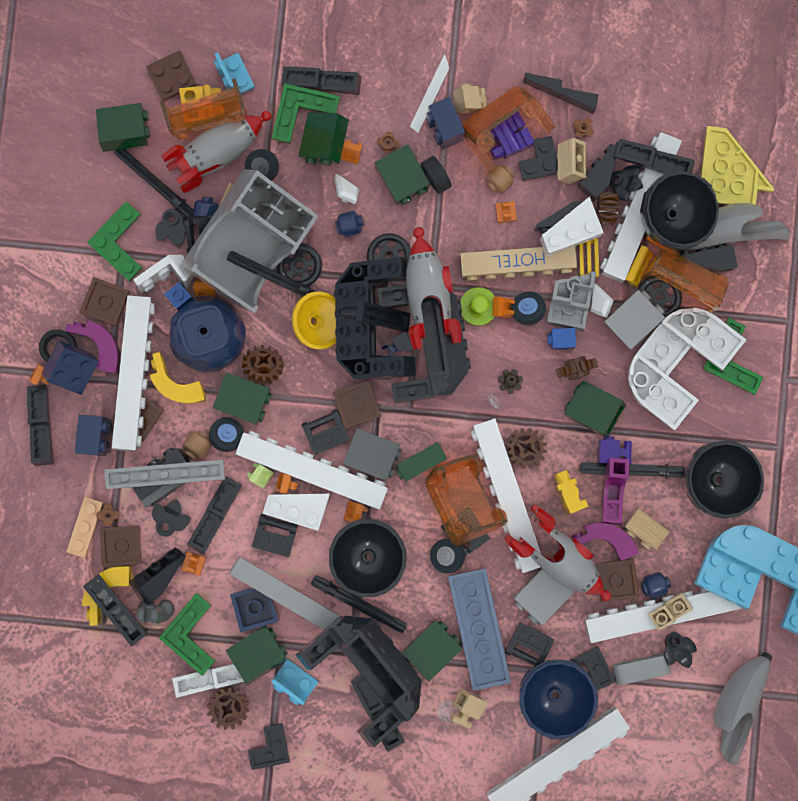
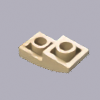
[648,592,693,631]

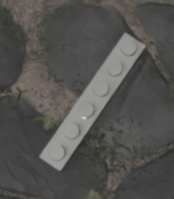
[104,460,225,489]

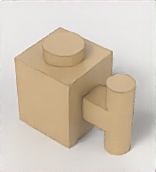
[453,83,488,114]
[449,688,488,729]

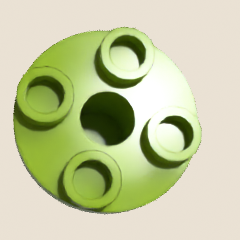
[461,287,495,326]

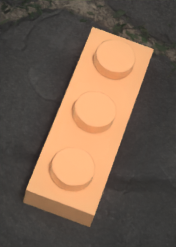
[66,497,104,558]

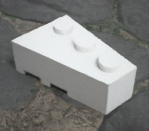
[540,197,603,257]
[263,494,331,531]

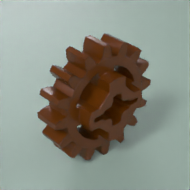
[242,345,284,385]
[556,356,598,380]
[506,428,547,469]
[207,686,250,730]

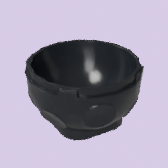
[640,171,719,250]
[685,440,764,519]
[329,518,407,597]

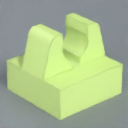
[247,463,274,489]

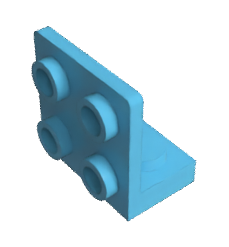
[214,52,255,98]
[271,659,319,705]

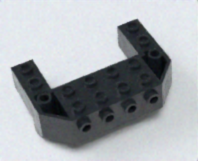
[334,257,416,380]
[377,284,471,404]
[295,616,422,748]

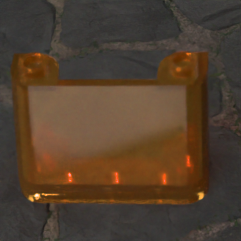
[425,454,508,546]

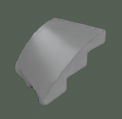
[546,271,596,331]

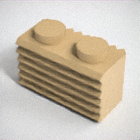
[557,138,587,184]
[623,508,670,550]

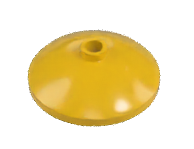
[292,292,336,349]

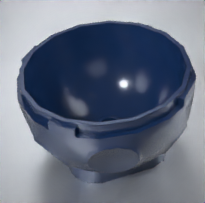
[170,295,246,372]
[519,659,598,740]

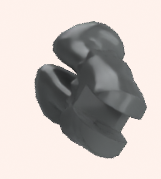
[137,599,175,624]

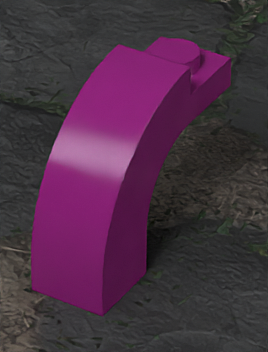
[65,320,121,375]
[601,458,630,525]
[571,522,639,561]

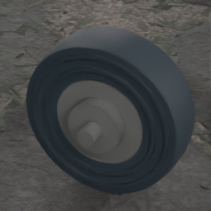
[245,149,279,181]

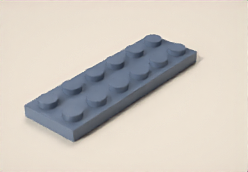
[448,568,511,691]

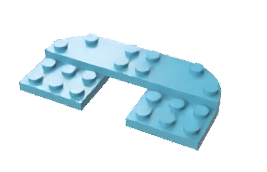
[694,525,798,635]

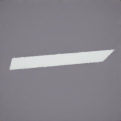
[410,54,449,133]

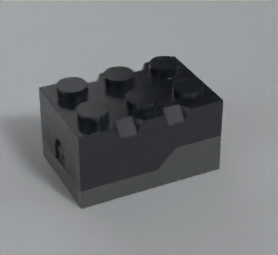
[132,447,191,508]

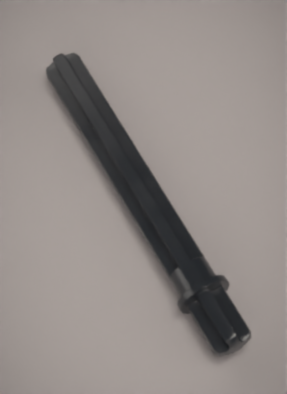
[114,149,194,217]
[227,251,318,298]
[579,462,685,479]
[311,575,407,633]

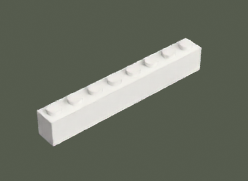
[600,132,682,283]
[112,295,155,452]
[470,419,541,573]
[235,431,388,510]
[583,588,742,643]
[486,706,630,801]

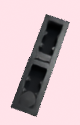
[281,66,362,95]
[523,73,599,114]
[614,139,695,174]
[27,385,54,466]
[187,476,242,555]
[83,574,148,647]
[350,675,406,752]

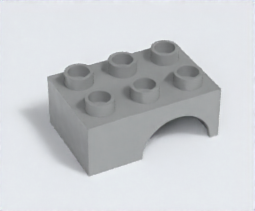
[180,169,318,313]

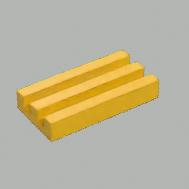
[578,239,599,277]
[625,246,653,288]

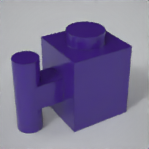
[597,436,632,464]

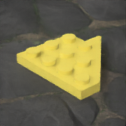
[700,126,774,206]

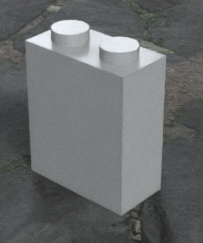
[604,290,665,349]
[513,567,575,626]

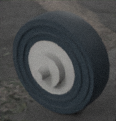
[430,538,465,573]

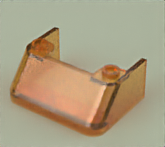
[159,78,247,140]
[462,86,556,173]
[642,247,729,313]

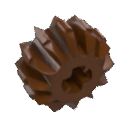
[596,192,619,225]

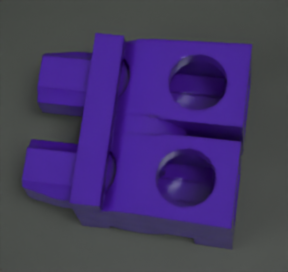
[482,110,534,160]

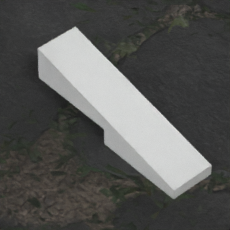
[171,663,244,698]

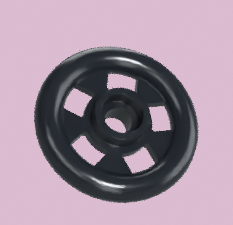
[367,233,411,261]
[276,243,322,285]
[638,274,682,319]

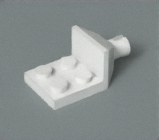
[133,255,194,293]

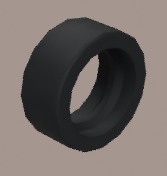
[421,156,452,194]
[39,329,78,362]

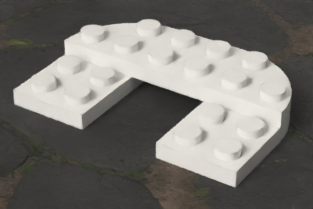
[628,308,746,430]

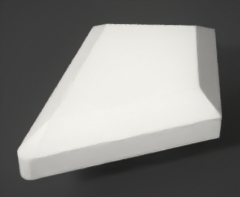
[334,174,359,204]
[590,283,614,318]

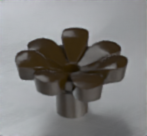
[498,369,523,394]

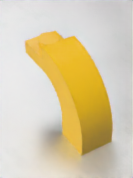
[150,352,207,404]
[82,566,132,626]

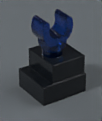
[381,332,417,356]

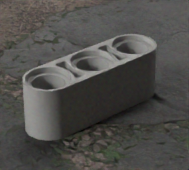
[612,653,671,685]

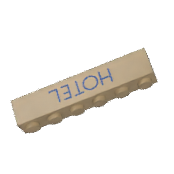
[460,246,577,281]

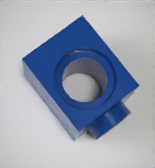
[164,282,193,310]
[547,328,576,350]

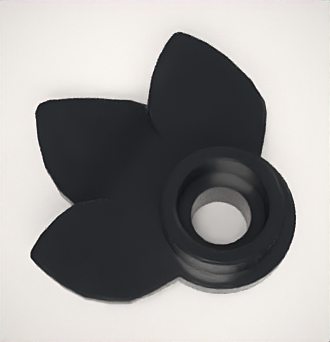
[609,165,643,201]
[156,209,193,246]
[152,500,191,537]
[664,632,697,668]

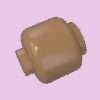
[486,165,515,193]
[182,431,211,460]

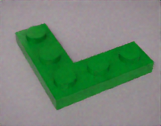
[271,84,340,144]
[87,201,143,282]
[703,318,764,395]
[159,593,216,676]

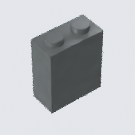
[343,428,402,481]

